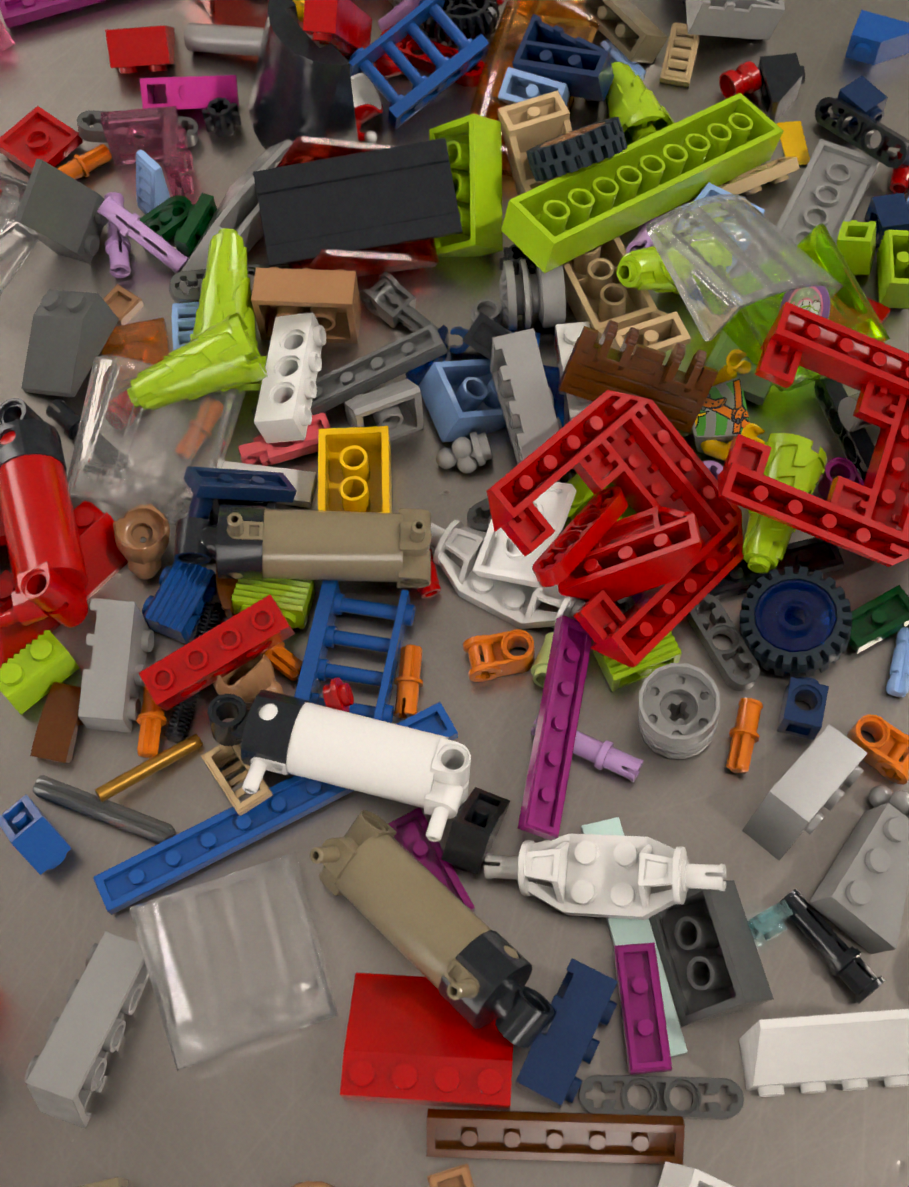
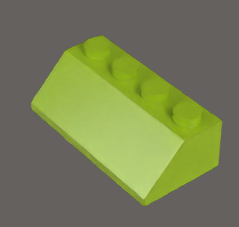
[429,114,503,257]

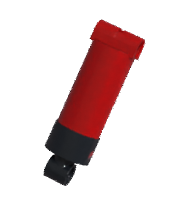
[0,398,88,629]

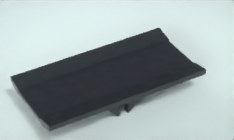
[253,138,463,267]

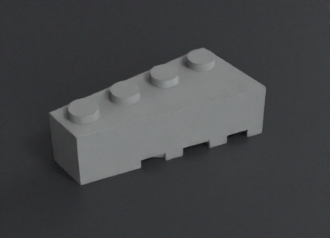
[25,931,154,1129]

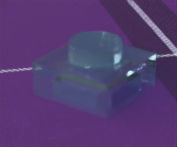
[748,900,793,941]

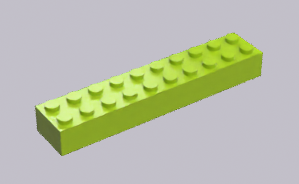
[501,93,784,274]

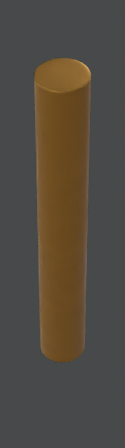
[94,733,203,803]

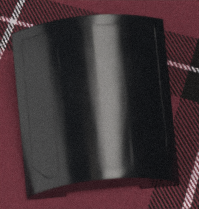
[249,0,360,161]

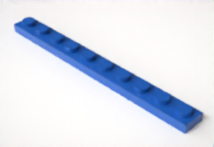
[93,702,458,915]

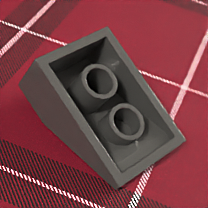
[14,159,109,264]
[21,290,119,398]

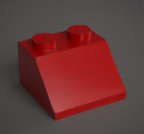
[105,25,175,74]

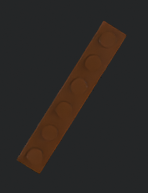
[427,1109,685,1165]

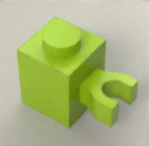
[836,220,876,276]

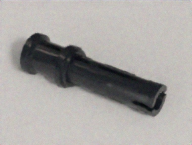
[777,889,886,1004]

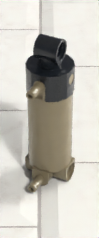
[174,505,432,588]
[310,810,554,1048]

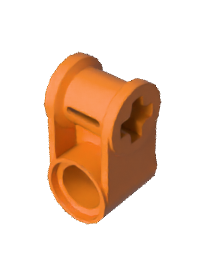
[463,629,535,682]
[846,714,909,785]

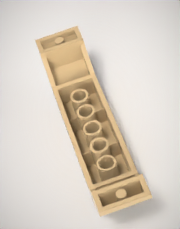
[498,90,691,355]

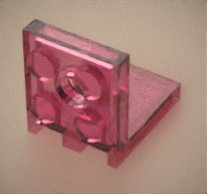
[101,106,194,199]

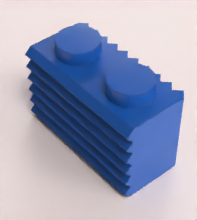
[142,560,217,644]

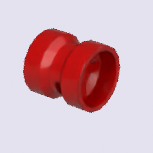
[719,61,762,99]

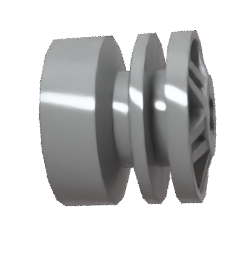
[499,259,566,331]
[638,663,720,759]

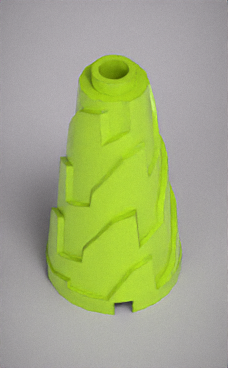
[605,62,674,145]
[617,227,733,295]
[190,228,258,348]
[127,312,268,410]
[742,433,827,574]

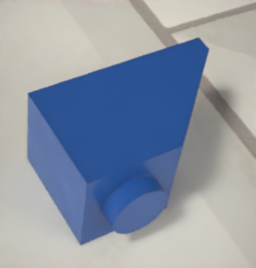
[845,10,909,65]
[0,794,72,875]

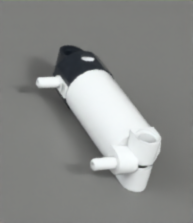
[207,690,471,842]

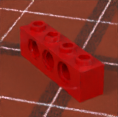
[138,594,295,711]

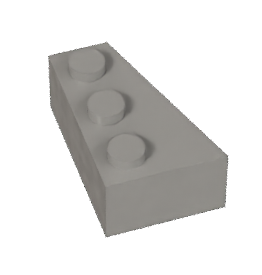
[78,598,154,733]
[742,724,867,861]
[809,802,909,954]

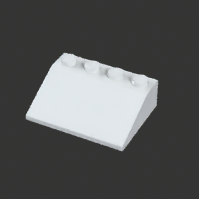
[739,1009,909,1097]

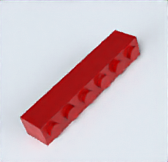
[303,0,372,60]

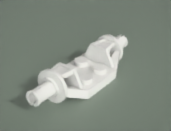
[431,520,586,629]
[484,833,726,920]

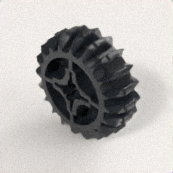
[422,0,500,46]

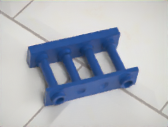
[349,0,489,130]
[294,580,416,723]

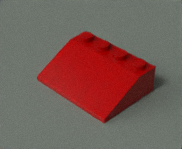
[340,972,513,1111]

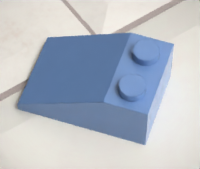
[419,359,507,442]

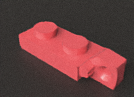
[238,413,331,466]

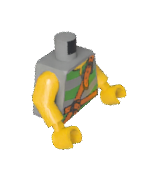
[676,349,765,461]

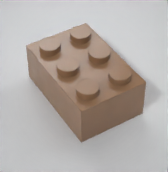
[251,267,361,344]

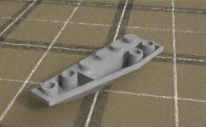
[176,139,314,295]

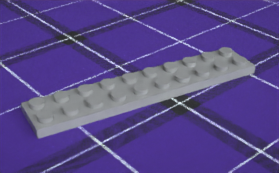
[705,139,879,406]

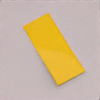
[777,121,810,165]

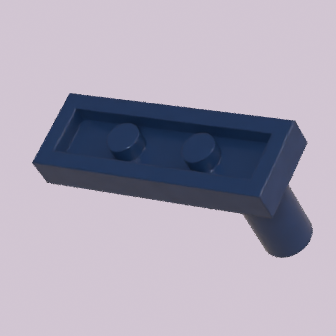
[183,466,297,520]

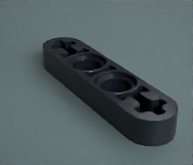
[815,97,909,169]
[814,377,875,481]

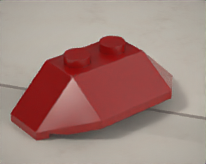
[558,506,702,602]

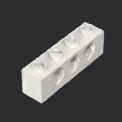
[254,312,326,444]

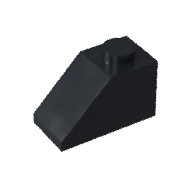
[758,53,805,123]
[441,787,510,874]

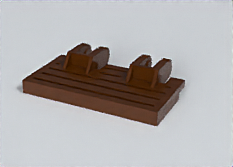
[559,320,718,433]

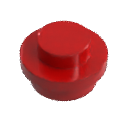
[323,677,354,712]

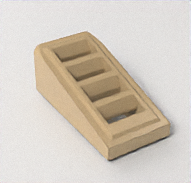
[659,22,701,87]
[201,744,273,816]

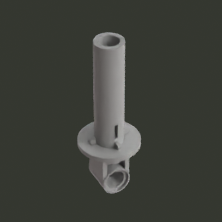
[184,23,325,56]

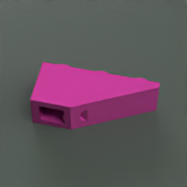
[140,75,239,111]

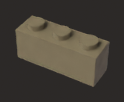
[577,0,668,64]

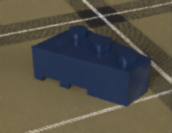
[512,14,614,102]
[515,958,618,1110]

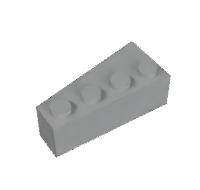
[490,328,573,483]

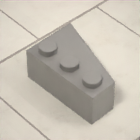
[686,0,785,40]

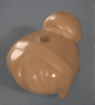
[113,504,170,580]
[213,654,284,703]

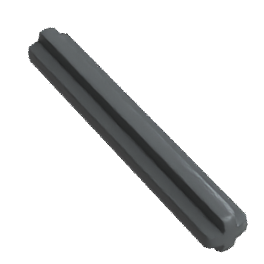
[33,775,175,844]

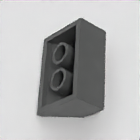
[649,880,774,1026]

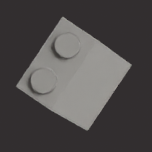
[344,379,424,441]

